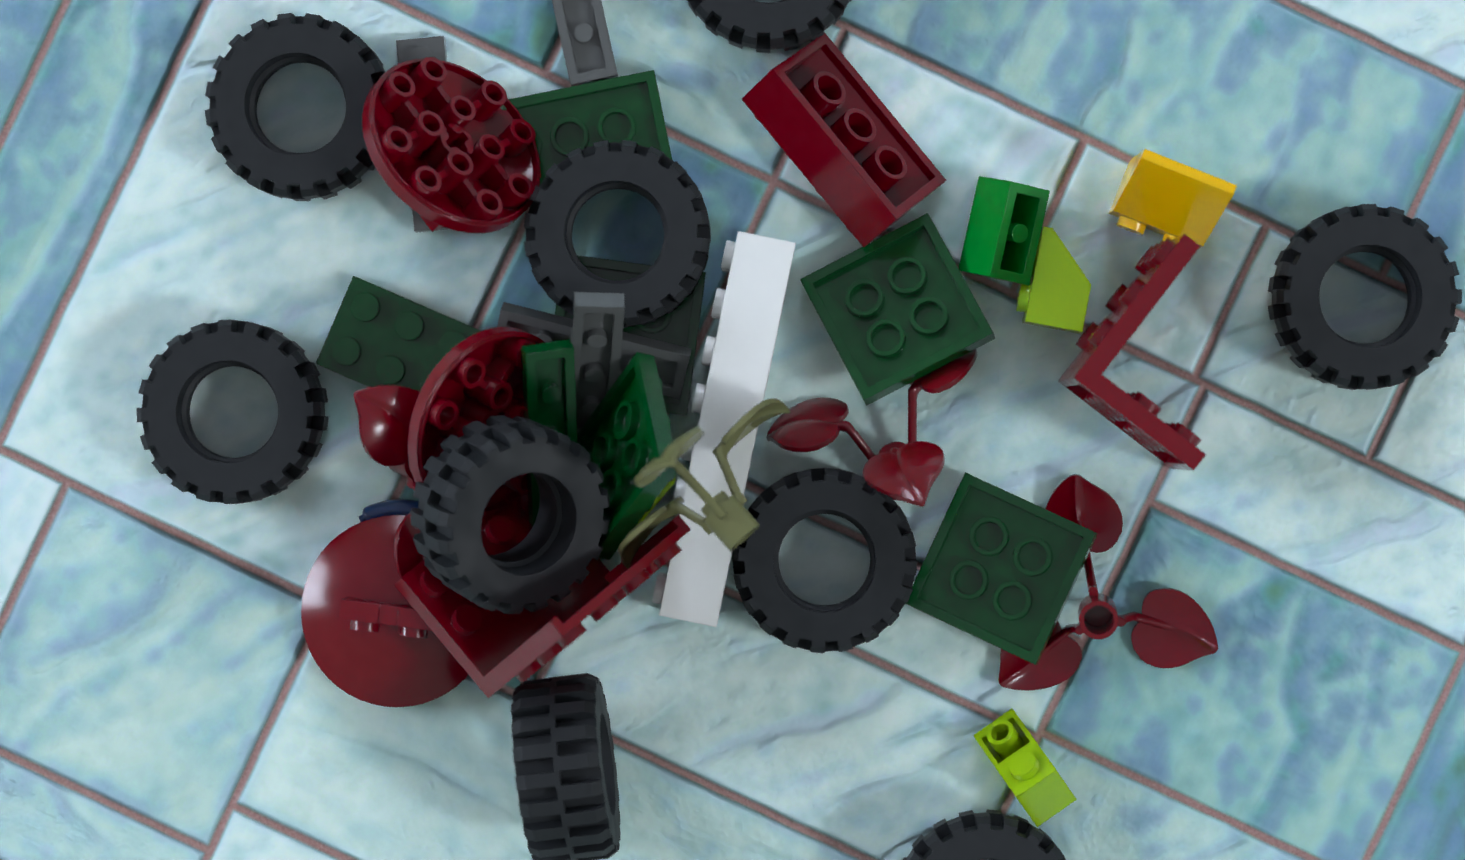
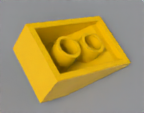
[1109,149,1237,248]

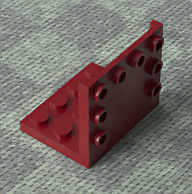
[1058,234,1206,471]
[394,495,691,698]

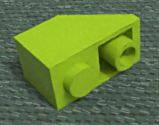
[1016,226,1091,333]
[973,708,1077,827]

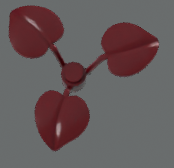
[766,349,978,507]
[353,385,426,578]
[998,474,1218,691]

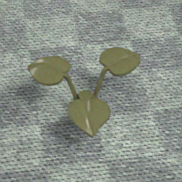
[618,398,790,569]

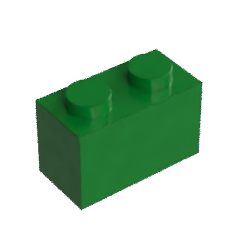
[958,176,1050,286]

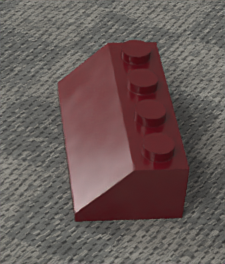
[742,33,946,248]

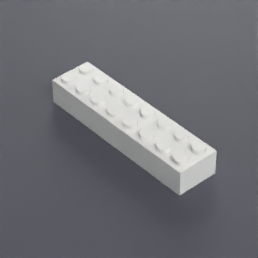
[652,231,796,627]

